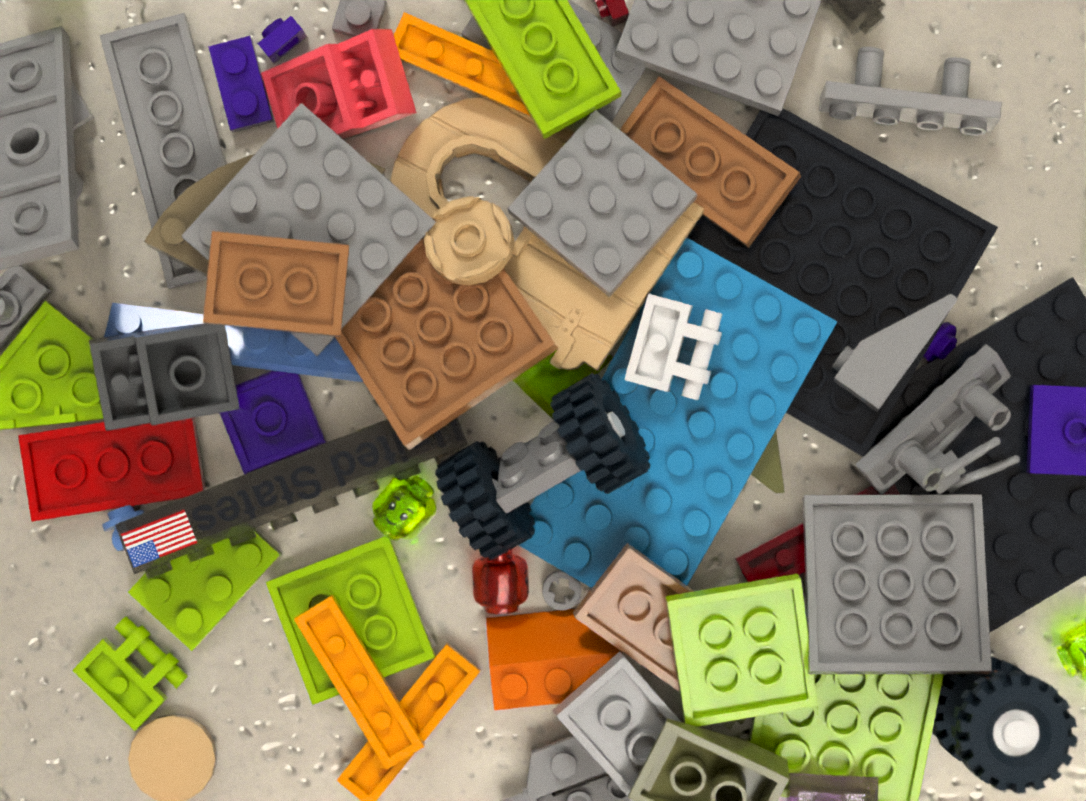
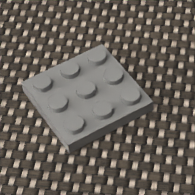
[508,110,697,298]

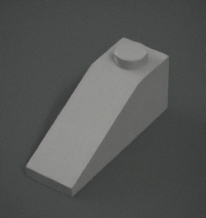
[832,294,958,412]

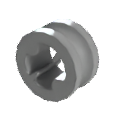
[542,570,582,611]

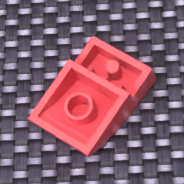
[261,29,417,139]

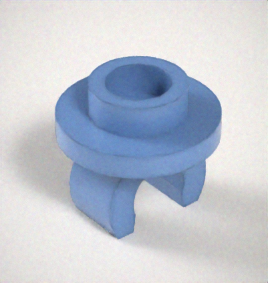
[102,505,146,551]

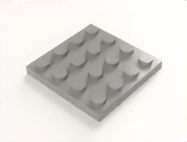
[614,0,821,116]
[181,103,436,357]
[802,494,992,674]

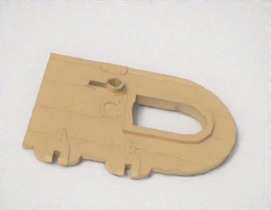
[390,97,704,371]

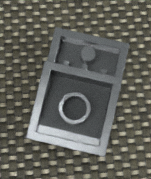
[88,323,240,431]

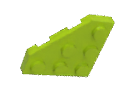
[0,301,103,430]

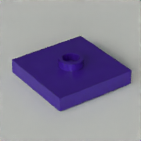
[220,371,327,476]
[1027,385,1086,476]

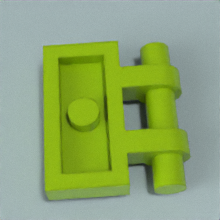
[72,616,189,731]

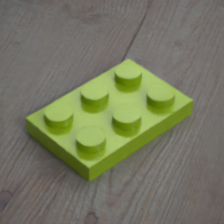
[128,495,282,651]

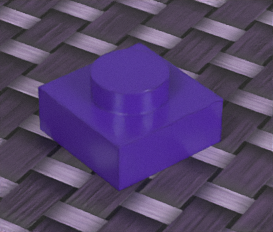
[257,16,307,64]

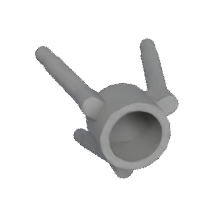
[926,413,1020,495]

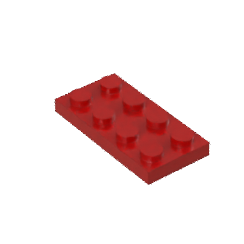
[18,417,207,522]

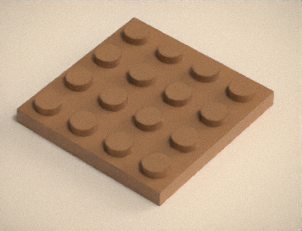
[335,228,558,450]

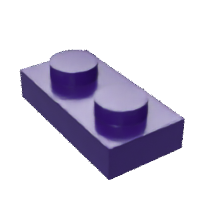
[208,36,274,133]

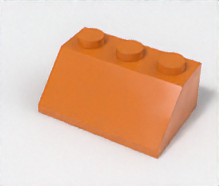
[486,608,622,710]

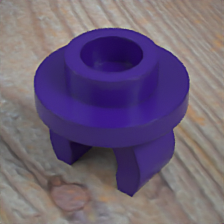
[923,322,957,362]

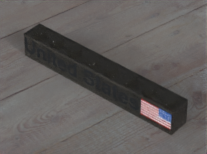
[115,417,468,579]

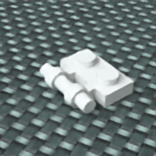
[624,294,723,400]

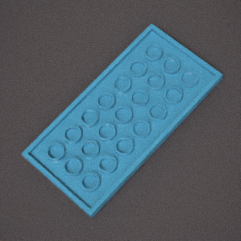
[519,238,837,588]

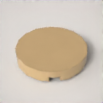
[424,196,515,286]
[128,715,216,801]

